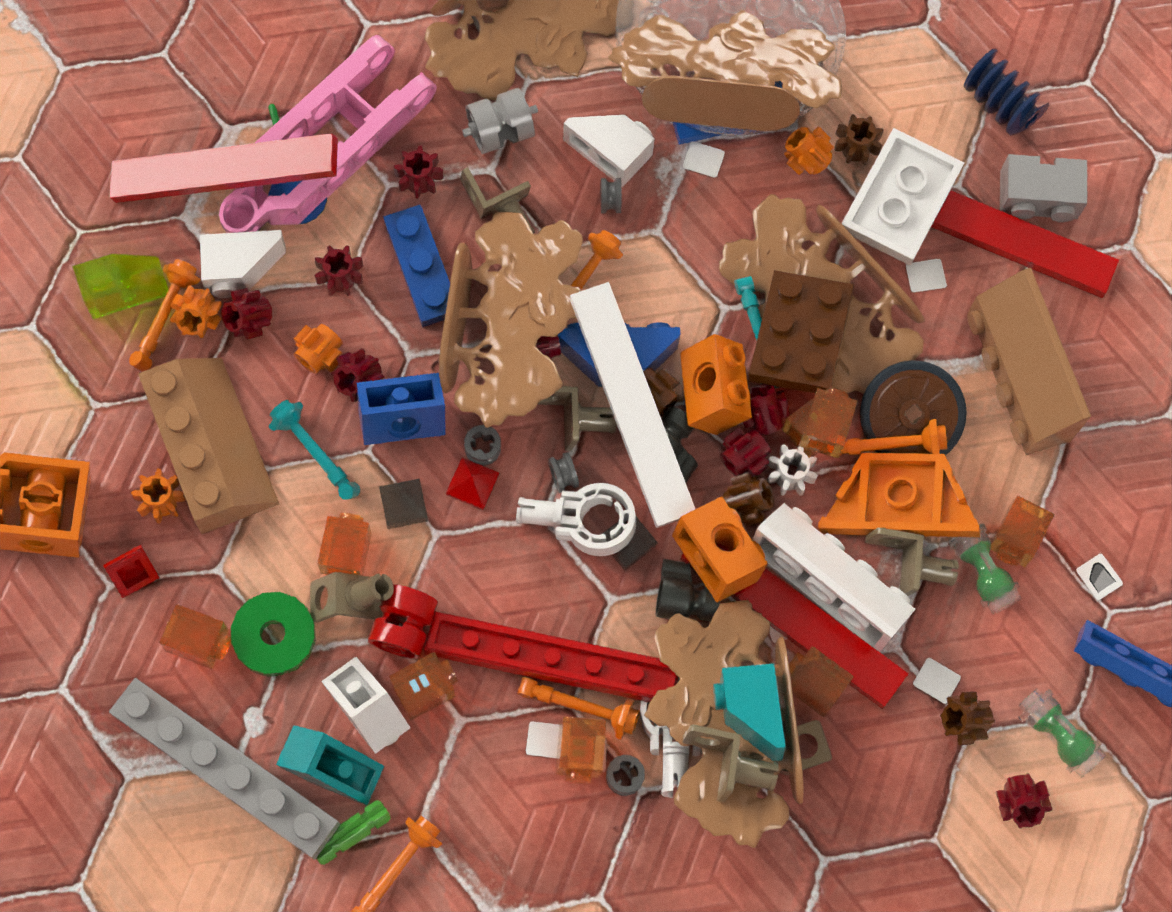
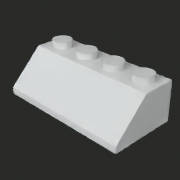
[752,503,915,652]

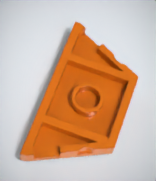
[818,453,981,538]

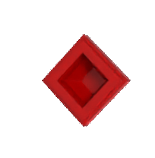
[445,457,500,510]
[103,545,160,598]

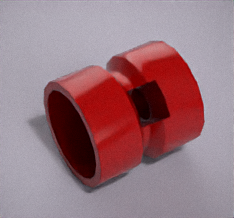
[368,584,438,659]

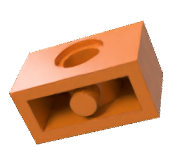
[680,334,752,435]
[672,496,768,602]

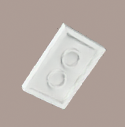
[842,128,964,266]

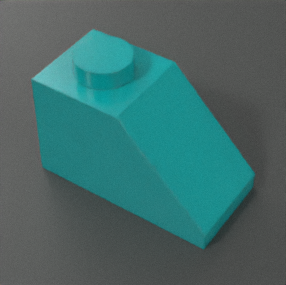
[713,663,785,761]
[276,725,384,805]

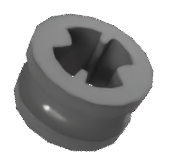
[600,178,622,213]
[464,425,501,466]
[548,452,579,493]
[606,755,645,796]

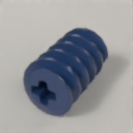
[963,48,1049,136]

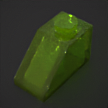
[72,254,169,320]

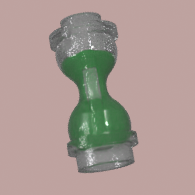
[947,524,1022,614]
[1018,688,1106,778]

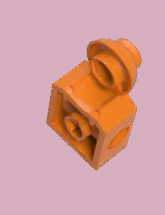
[0,452,91,558]

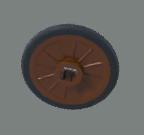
[860,360,967,456]

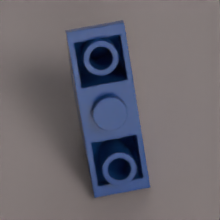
[558,322,681,387]

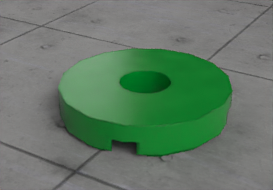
[231,592,316,677]

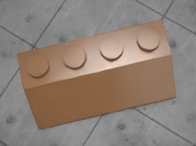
[967,268,1091,455]
[138,358,279,534]

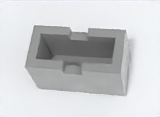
[1000,154,1087,222]

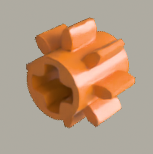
[784,126,834,175]
[170,285,222,338]
[293,324,343,374]
[131,468,186,524]

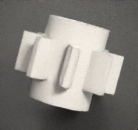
[767,444,818,496]

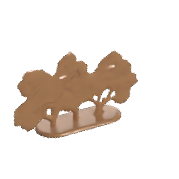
[424,0,634,101]
[608,10,842,131]
[719,194,925,394]
[439,212,583,428]
[644,600,804,848]

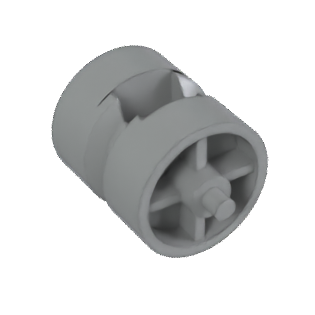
[462,88,538,154]

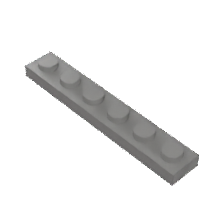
[109,678,341,860]

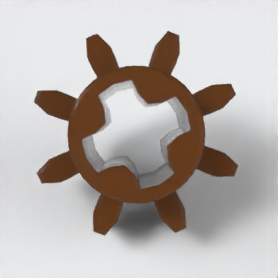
[834,114,884,165]
[643,367,680,417]
[723,472,774,526]
[940,691,995,745]

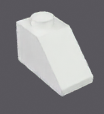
[563,115,655,187]
[200,230,286,298]
[321,657,410,754]

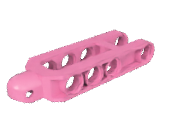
[219,35,437,233]

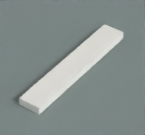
[569,282,695,528]

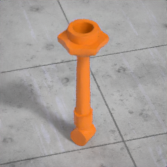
[570,230,623,290]
[129,259,201,372]
[827,419,948,458]
[517,677,640,740]
[351,815,442,912]

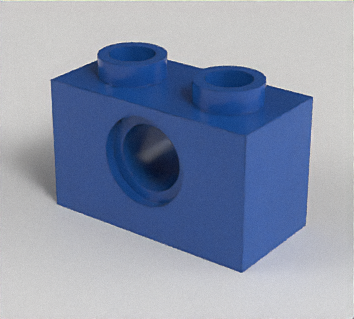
[357,373,446,445]

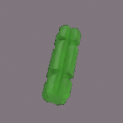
[316,800,391,865]

